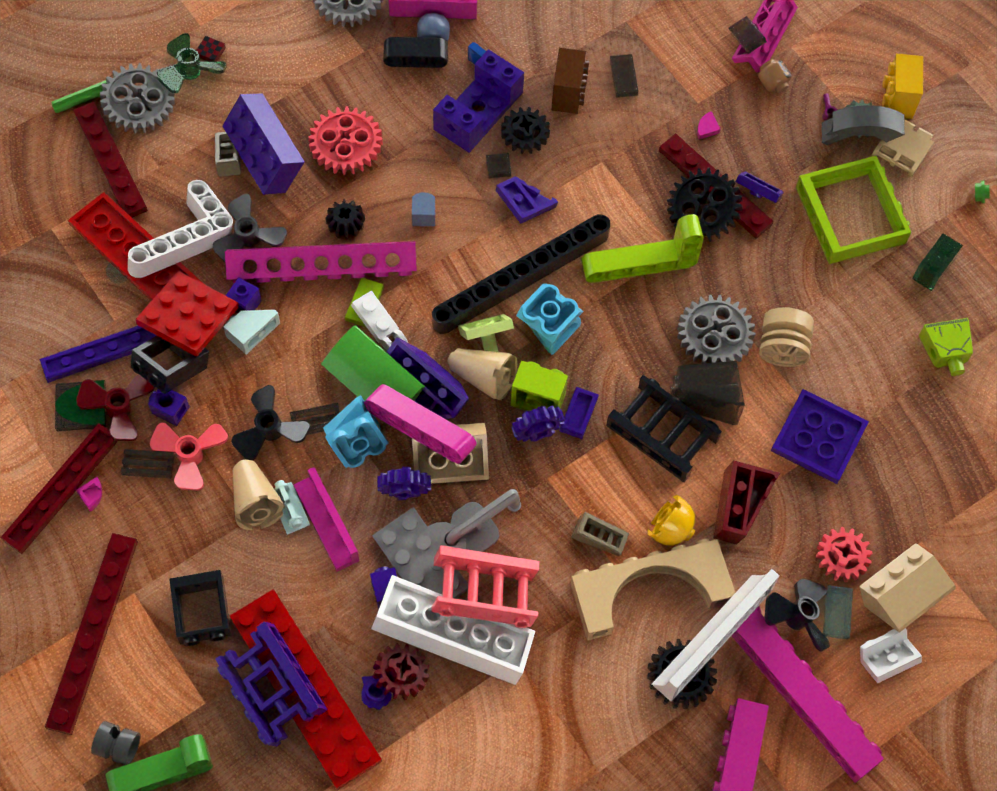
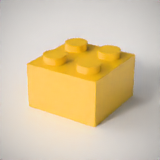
[882,53,923,119]

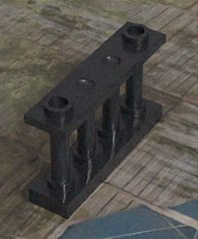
[606,375,722,482]

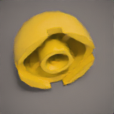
[647,495,695,546]

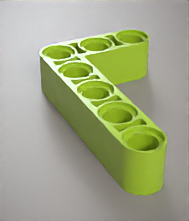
[581,214,704,283]

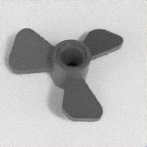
[213,194,287,262]

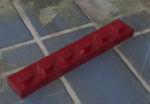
[73,101,148,218]
[659,133,773,239]
[0,423,118,554]

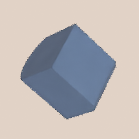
[412,192,435,226]

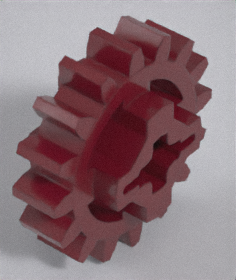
[372,643,430,700]

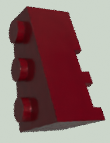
[713,460,780,545]

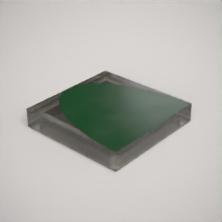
[55,380,106,431]

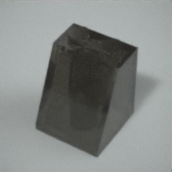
[670,360,745,425]

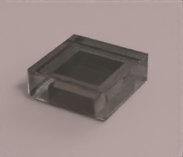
[486,153,511,179]

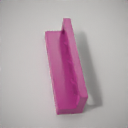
[732,0,798,73]
[293,467,359,572]

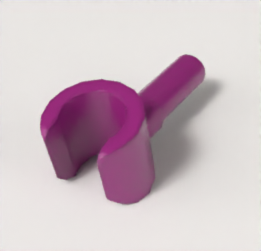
[822,93,837,121]

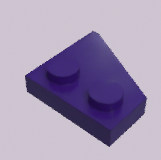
[495,176,558,224]

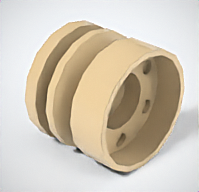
[759,307,814,367]

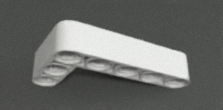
[128,180,233,278]

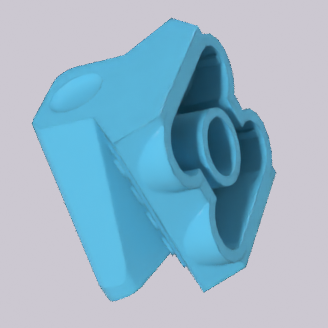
[516,283,584,355]
[323,395,389,468]

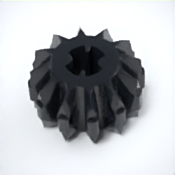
[325,199,365,239]

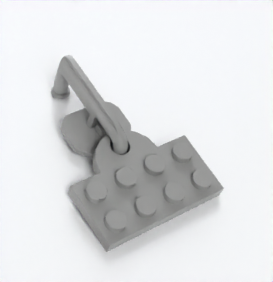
[372,489,521,599]

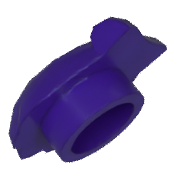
[362,676,392,710]

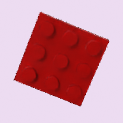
[136,271,238,357]

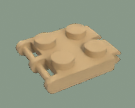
[872,119,934,177]

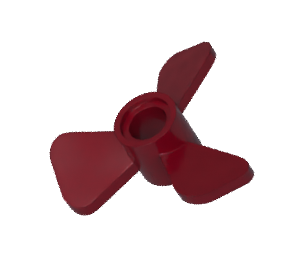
[76,375,155,441]

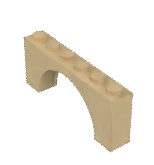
[570,539,735,641]

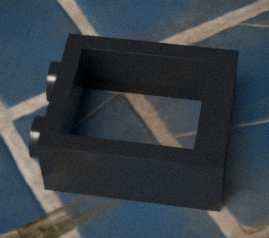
[130,336,209,394]
[169,570,231,646]

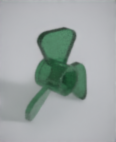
[157,33,227,93]

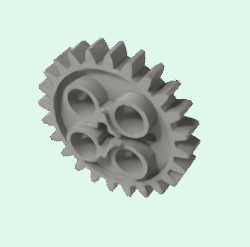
[313,0,383,27]
[100,63,175,133]
[677,295,755,369]

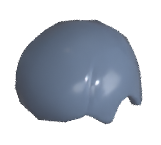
[417,13,450,41]

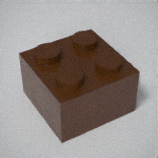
[551,48,589,114]

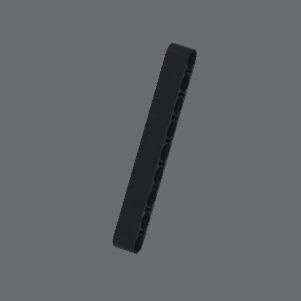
[432,214,610,334]

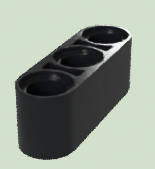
[383,37,448,68]

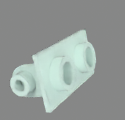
[274,480,310,535]

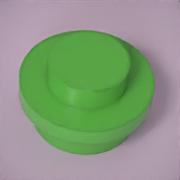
[975,180,990,204]

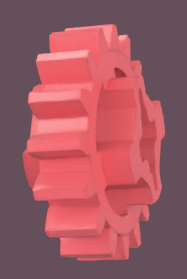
[816,527,873,583]

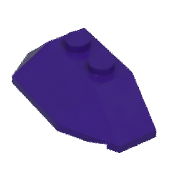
[387,338,469,419]

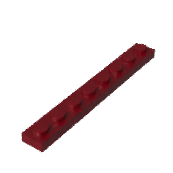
[45,533,138,735]

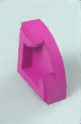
[697,111,720,140]
[76,477,102,512]

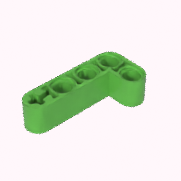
[105,734,213,791]

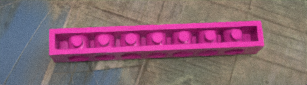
[225,241,417,283]

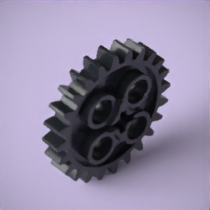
[667,168,743,242]

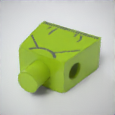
[919,318,973,376]

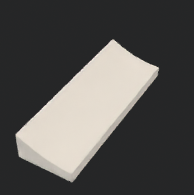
[652,569,780,702]
[371,575,535,685]

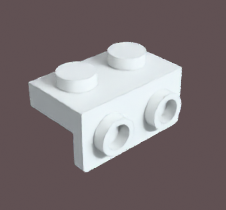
[860,628,922,684]

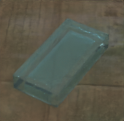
[823,585,853,640]

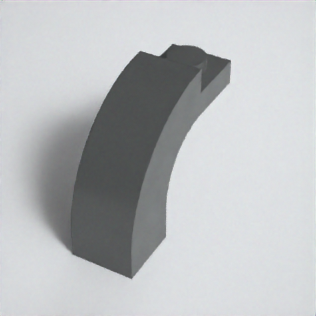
[822,105,905,145]

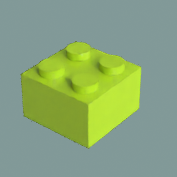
[511,361,568,411]

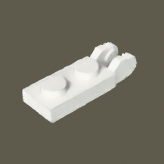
[351,291,408,351]

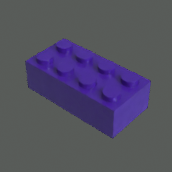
[222,93,305,195]

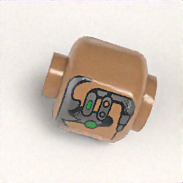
[758,58,791,93]

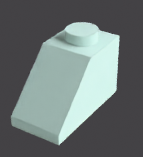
[223,310,280,354]

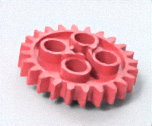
[308,106,383,175]

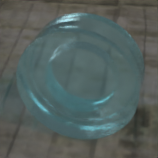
[106,263,128,284]

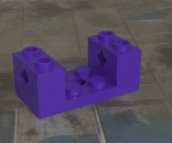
[433,49,524,153]

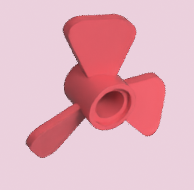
[150,423,228,491]

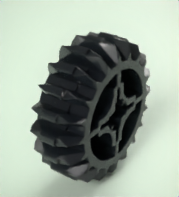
[647,639,717,710]

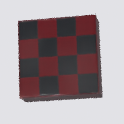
[195,36,226,65]

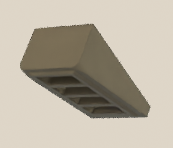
[215,132,241,177]
[571,512,629,556]

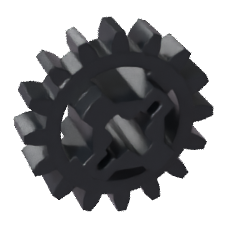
[501,107,550,154]

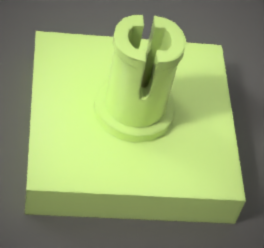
[458,314,514,352]

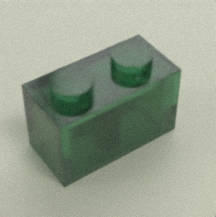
[912,233,963,291]

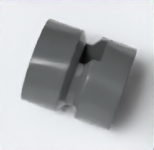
[91,721,141,765]

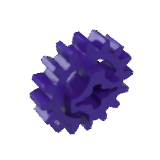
[511,406,565,442]
[377,467,431,500]

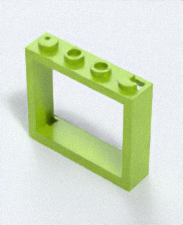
[796,156,911,264]

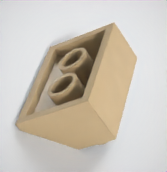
[412,423,489,484]
[859,543,956,633]

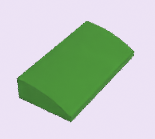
[321,325,425,425]

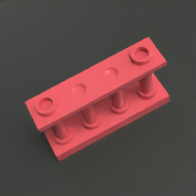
[431,545,539,628]

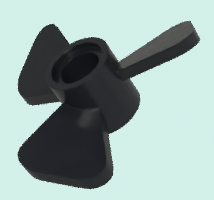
[231,385,311,461]
[764,579,830,652]

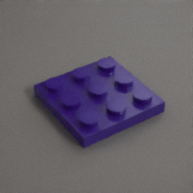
[771,389,869,484]

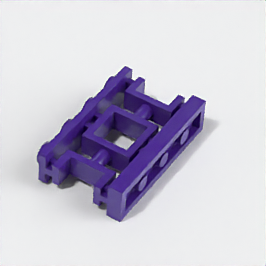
[216,621,328,747]

